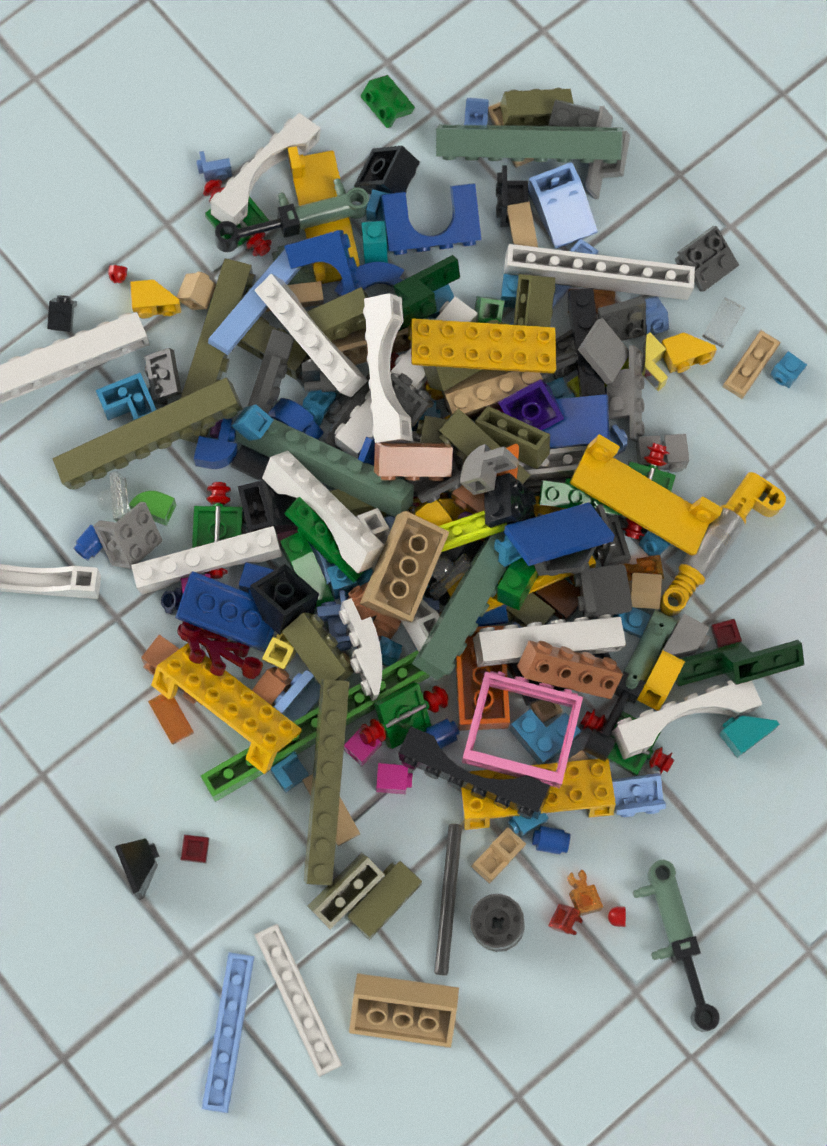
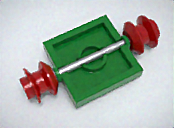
[203,179,272,257]
[622,443,676,539]
[192,482,243,579]
[359,682,449,749]
[580,709,675,776]

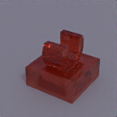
[548,904,583,935]

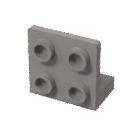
[93,502,162,569]

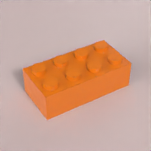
[455,626,510,731]

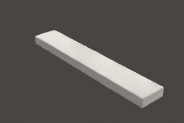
[255,924,342,1077]

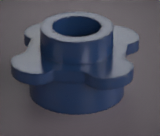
[161,587,183,614]

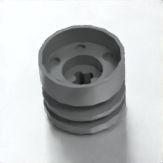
[470,894,525,952]

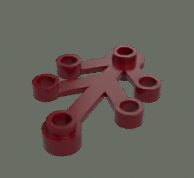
[177,621,263,679]

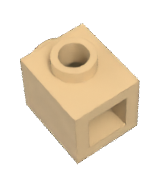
[177,272,216,310]
[628,573,662,609]

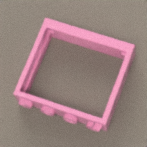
[462,671,583,789]

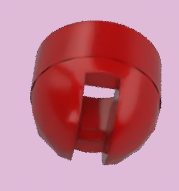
[108,265,128,283]
[608,906,626,927]

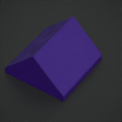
[498,379,564,430]

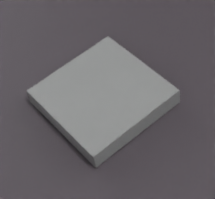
[578,318,629,385]

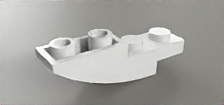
[339,598,382,701]

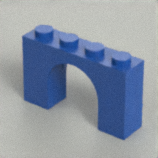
[381,183,482,255]
[284,230,363,296]

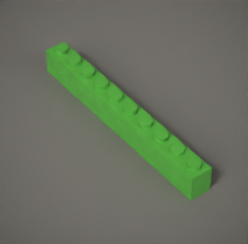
[200,650,430,802]

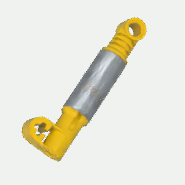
[660,472,786,616]

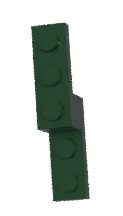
[394,255,460,332]
[675,640,805,687]

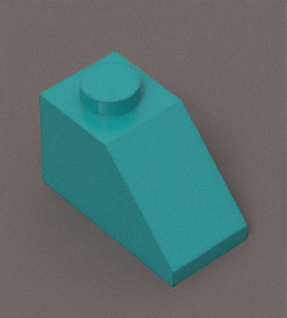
[362,221,388,264]
[719,715,780,758]

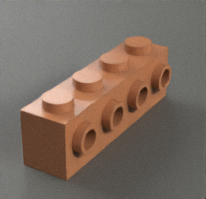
[517,640,623,699]

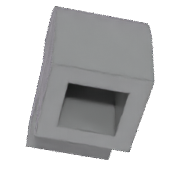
[460,444,518,495]

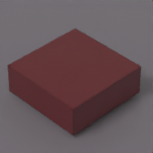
[710,619,742,648]
[181,835,210,864]

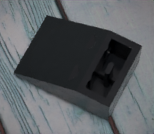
[238,480,298,534]

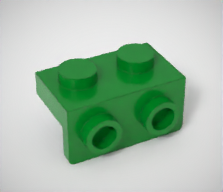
[361,75,415,128]

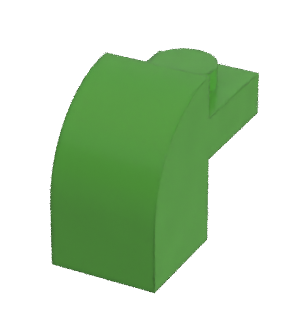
[129,491,177,526]

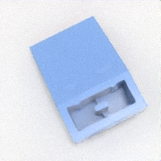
[528,162,598,249]

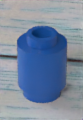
[73,524,103,561]
[425,718,460,749]
[532,826,570,855]

